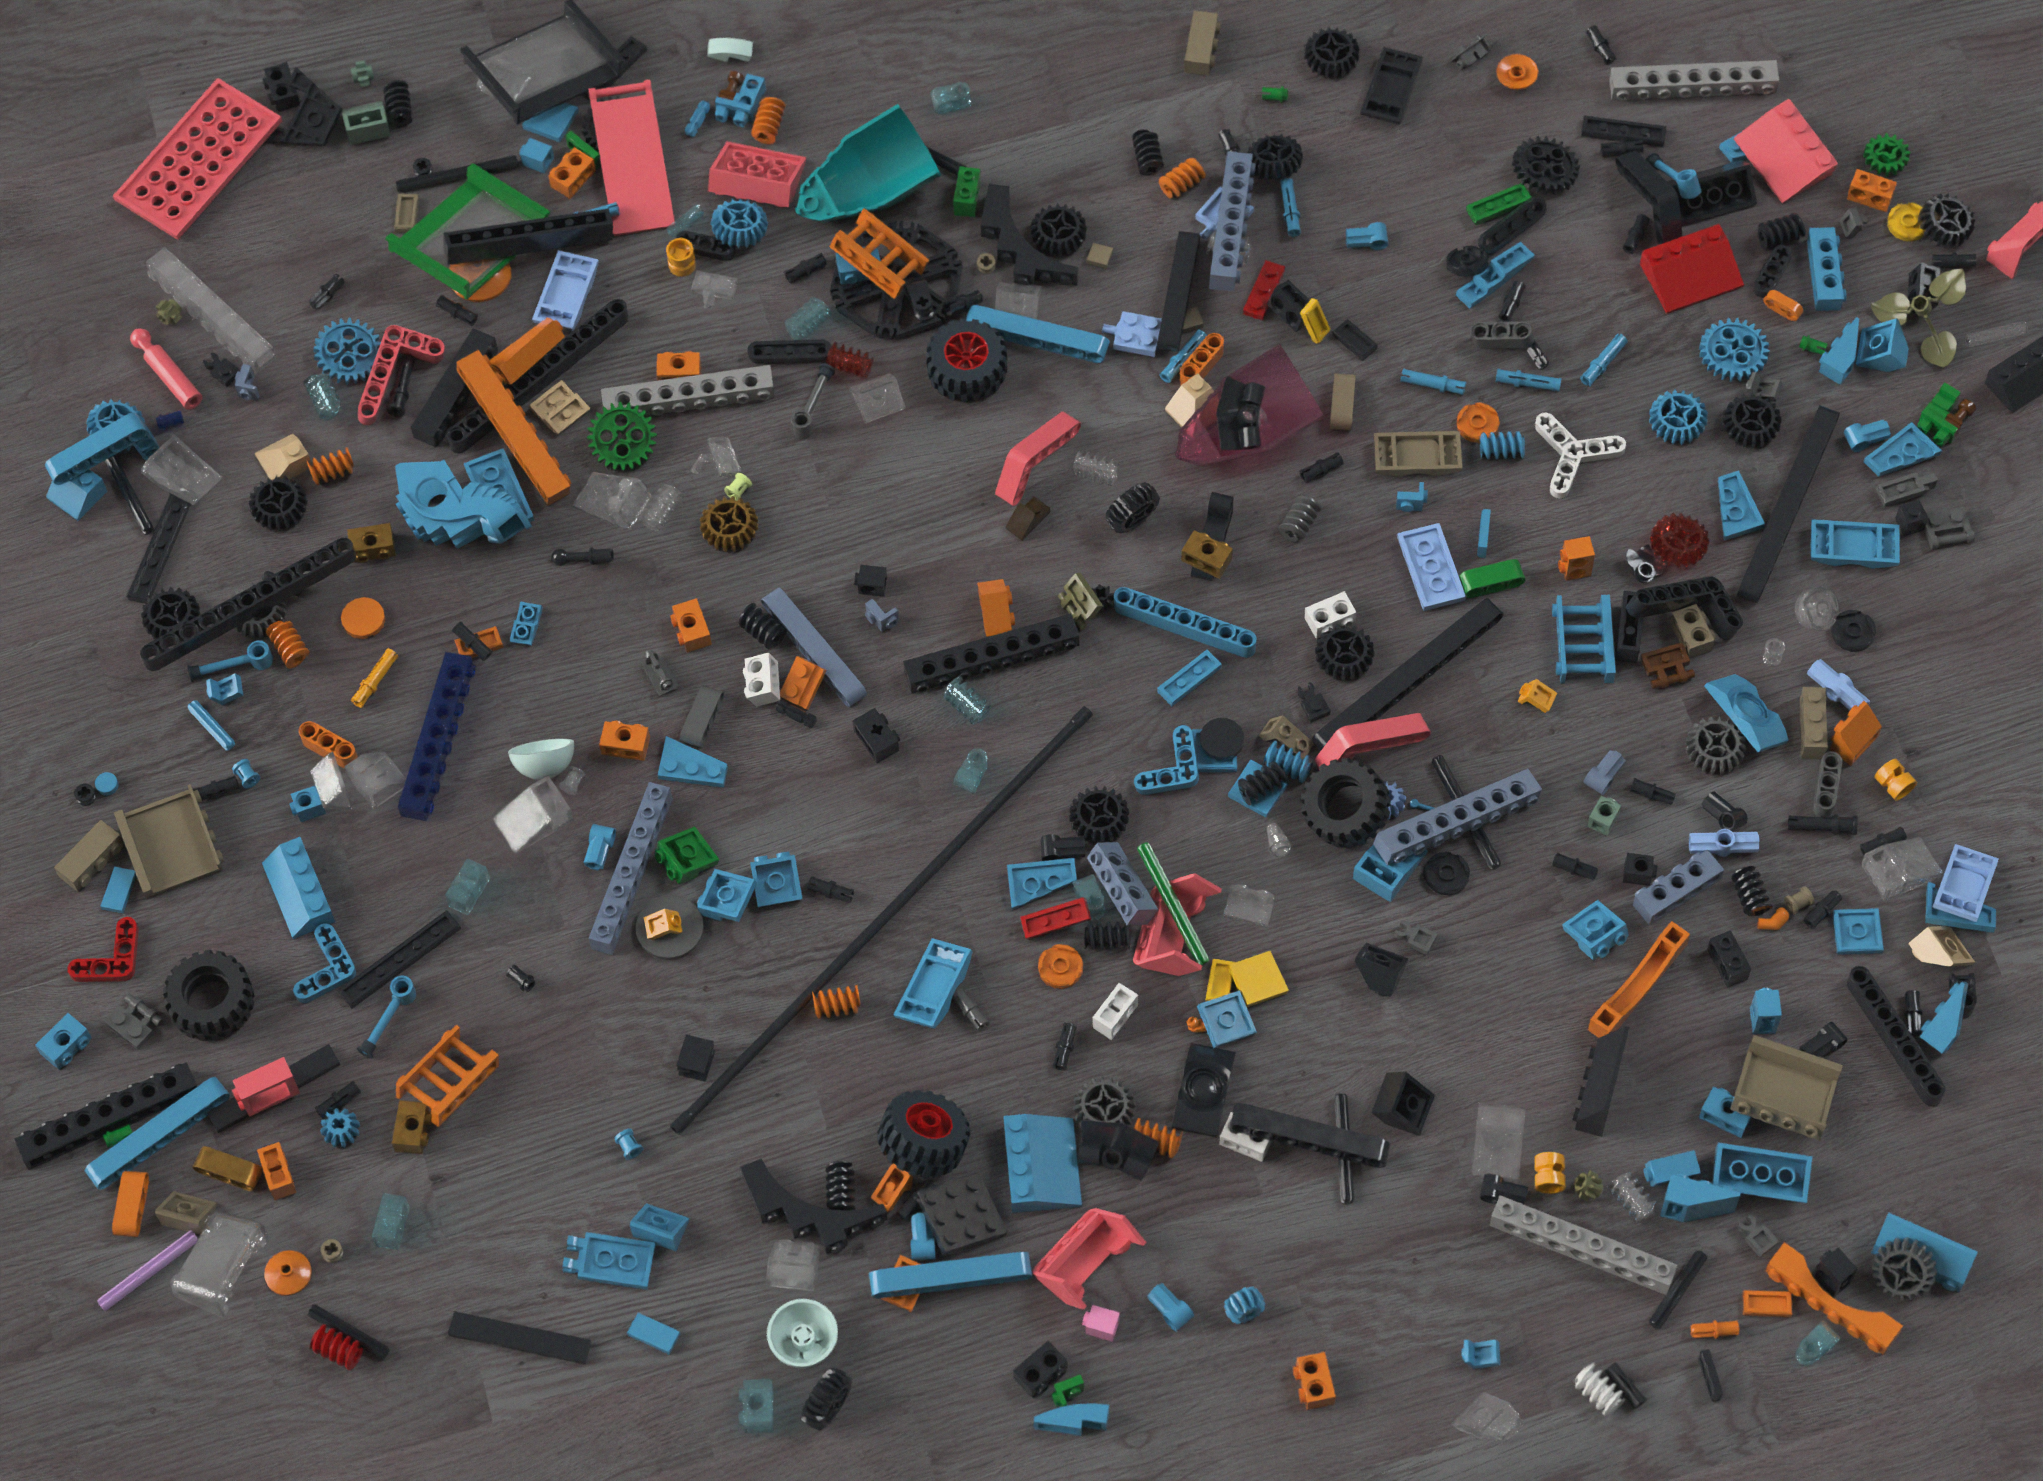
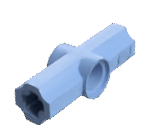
[1807,659,1870,710]
[1689,829,1759,857]

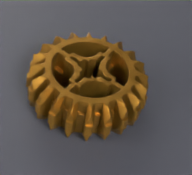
[700,496,758,552]

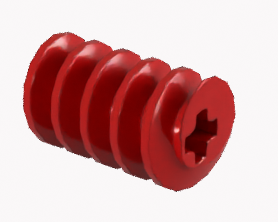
[309,1324,363,1370]

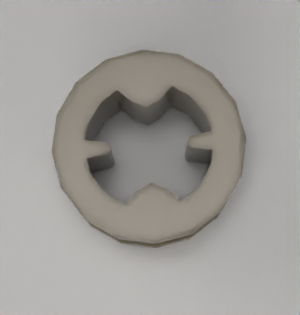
[977,253,996,274]
[321,1239,343,1263]

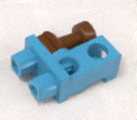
[715,71,766,128]

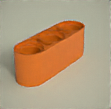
[1180,333,1224,385]
[299,721,358,769]
[112,1171,149,1237]

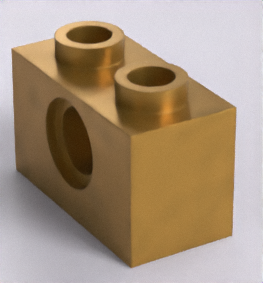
[347,523,396,563]
[1181,530,1233,579]
[392,1100,432,1154]

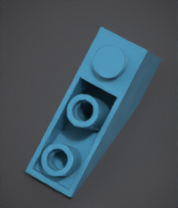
[1819,317,1859,385]
[1920,982,1968,1054]

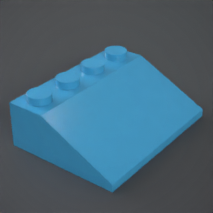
[1003,1114,1082,1213]

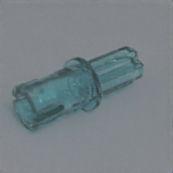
[667,204,704,237]

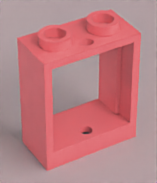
[232,1057,300,1117]

